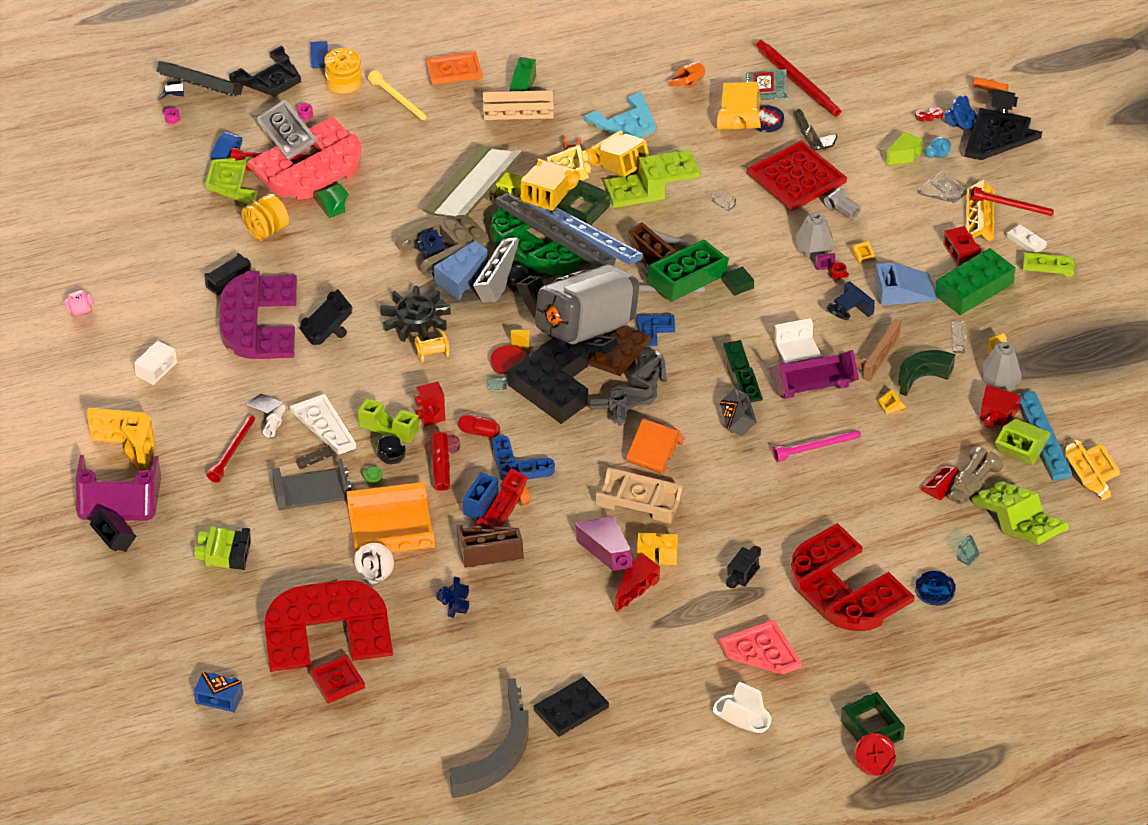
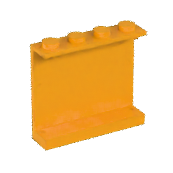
[347,482,435,553]

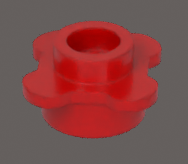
[829,262,849,279]

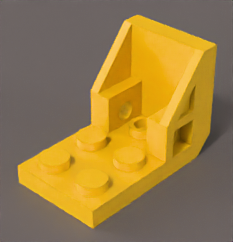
[87,408,155,472]

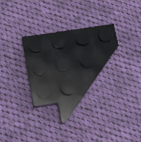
[964,108,1043,160]

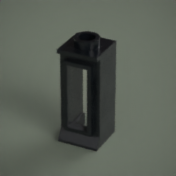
[204,253,251,296]

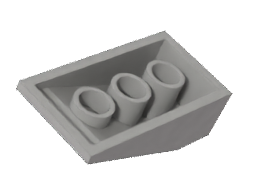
[256,100,318,160]

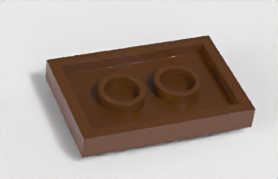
[588,326,651,376]

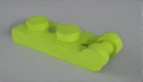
[1023,252,1075,277]

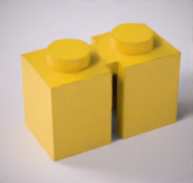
[637,533,678,565]

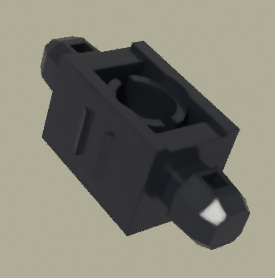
[726,545,761,588]

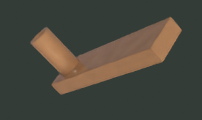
[855,319,901,381]

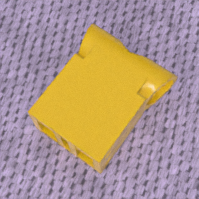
[717,82,761,130]
[586,131,649,177]
[521,159,580,211]

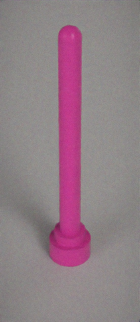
[773,431,861,462]

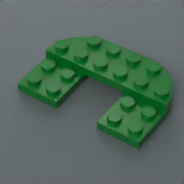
[490,199,586,276]

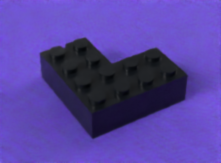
[507,337,588,424]

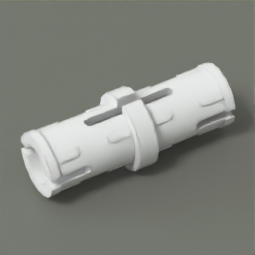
[263,404,285,437]

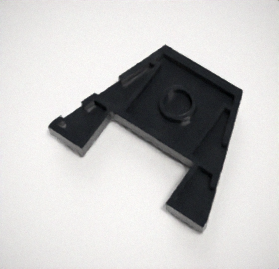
[229,46,301,97]

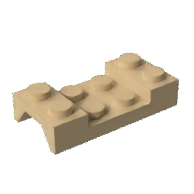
[596,467,683,524]

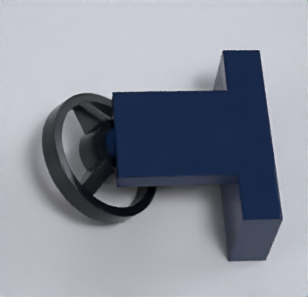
[826,281,875,320]

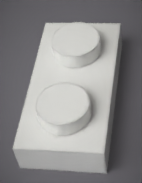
[1007,224,1047,254]

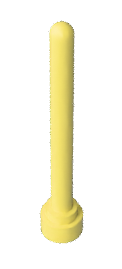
[368,70,427,120]

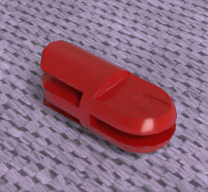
[458,414,500,438]

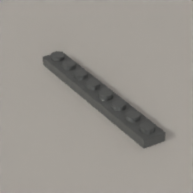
[495,192,616,268]

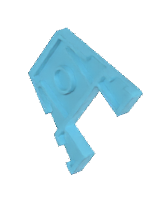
[584,92,656,138]

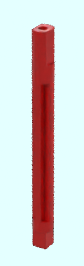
[756,39,842,117]

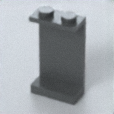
[272,458,351,510]

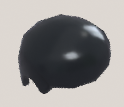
[506,264,531,289]
[376,435,406,465]

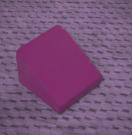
[814,253,835,270]

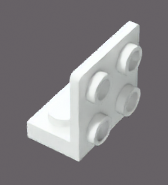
[774,318,821,364]

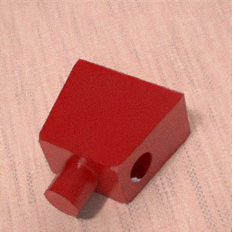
[980,385,1021,429]

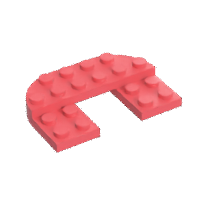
[247,116,361,200]

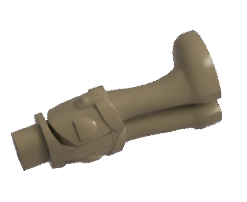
[948,447,1003,504]

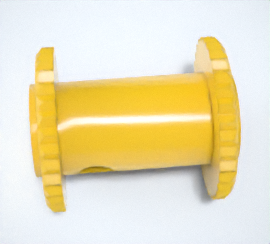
[415,331,449,362]

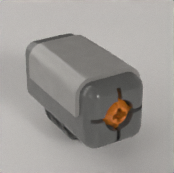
[535,264,639,344]

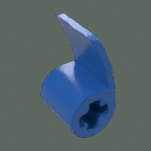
[210,131,243,160]

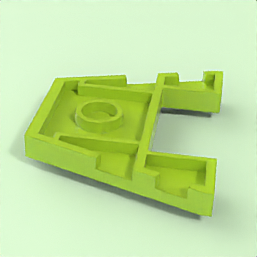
[206,157,258,205]

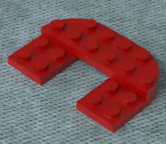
[790,523,915,631]
[264,580,393,672]

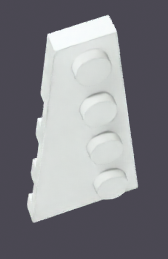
[290,394,356,455]

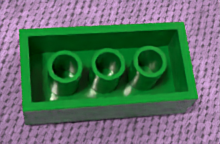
[647,239,729,302]
[935,248,1016,315]

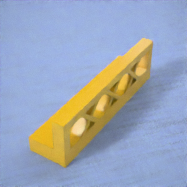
[966,180,994,242]

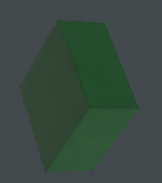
[723,266,754,296]

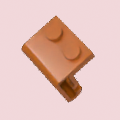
[626,419,685,474]

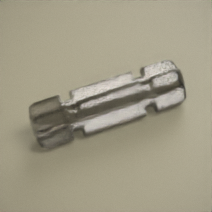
[793,109,812,137]
[296,445,333,469]

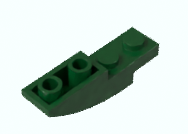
[722,340,763,403]

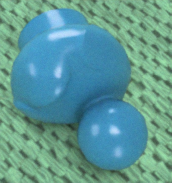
[924,137,951,158]

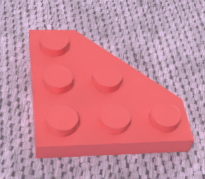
[719,620,802,675]

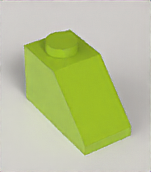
[886,131,924,165]

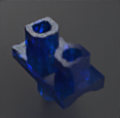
[436,576,469,618]

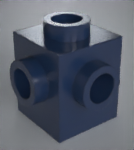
[416,229,445,260]

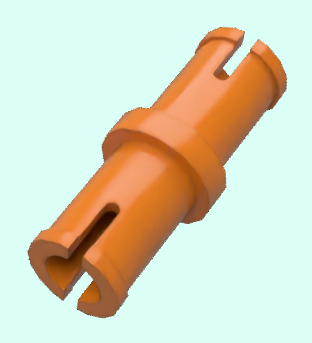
[973,77,1009,93]

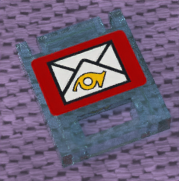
[746,69,788,100]

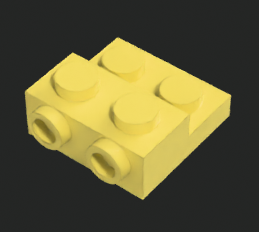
[547,145,592,182]

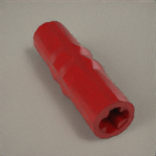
[431,432,450,491]

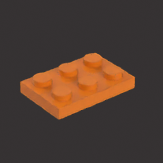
[426,52,482,85]

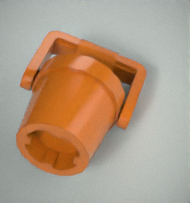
[668,61,706,88]

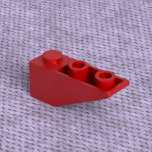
[615,554,660,612]

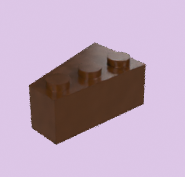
[628,222,676,279]
[456,525,524,568]

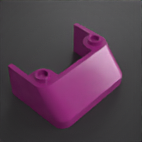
[769,350,859,399]
[76,455,161,521]

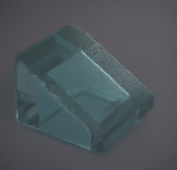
[487,374,507,390]
[957,535,980,566]

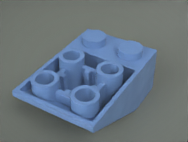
[875,263,936,305]

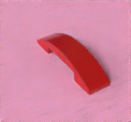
[472,469,528,529]

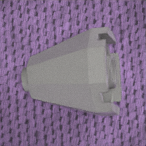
[796,212,834,258]
[982,342,1022,389]

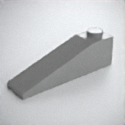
[473,237,519,303]

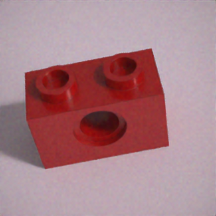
[943,226,981,267]
[414,381,446,426]

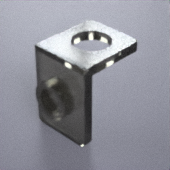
[804,125,838,151]

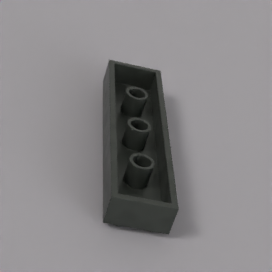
[156,61,243,96]

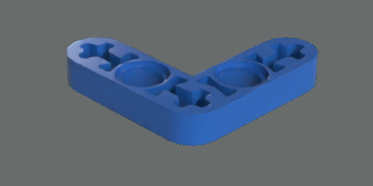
[493,435,555,481]

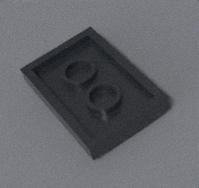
[534,677,609,737]

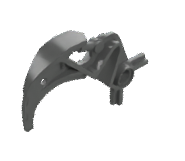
[590,348,666,426]

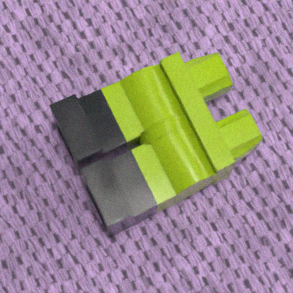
[194,526,251,570]

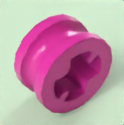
[297,103,313,120]
[164,107,180,124]

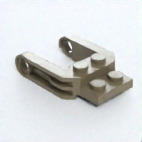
[395,215,489,278]

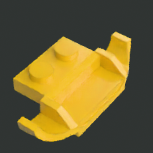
[1066,439,1120,501]

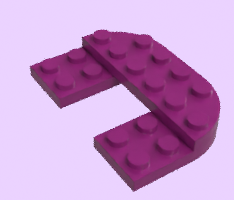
[219,271,297,359]

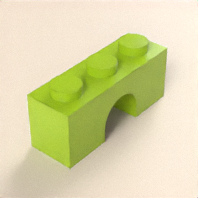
[358,398,419,444]

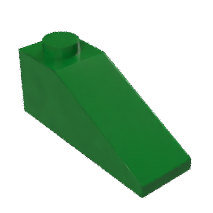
[509,57,536,92]

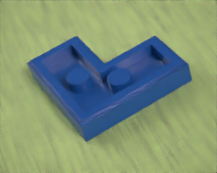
[310,41,329,68]
[637,315,675,346]

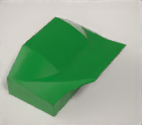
[313,183,349,218]

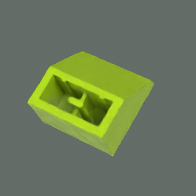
[995,419,1051,466]

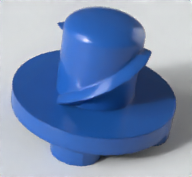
[945,95,977,130]

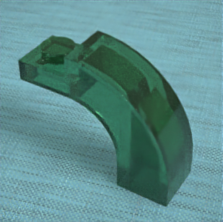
[898,350,956,396]

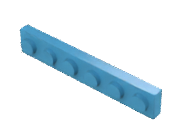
[1018,391,1072,481]

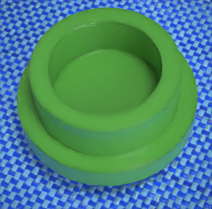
[363,466,383,485]

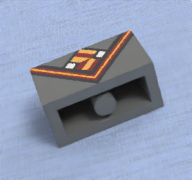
[719,388,757,436]

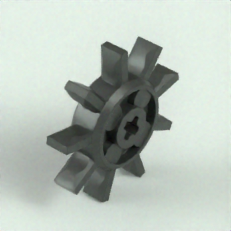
[380,285,451,342]

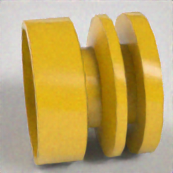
[324,48,362,94]
[241,193,289,241]

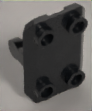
[299,289,352,345]

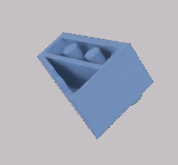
[434,241,488,300]

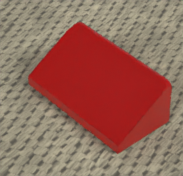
[921,466,959,500]

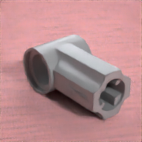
[824,188,861,220]

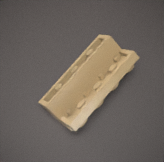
[483,90,553,120]

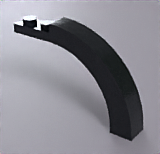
[516,276,619,354]

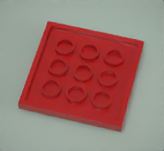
[747,140,847,211]

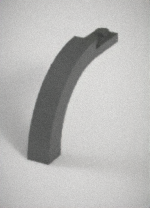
[450,678,529,798]

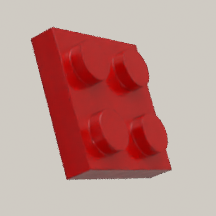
[310,655,365,703]

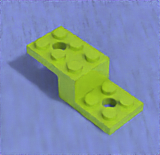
[604,149,700,208]
[972,482,1070,545]

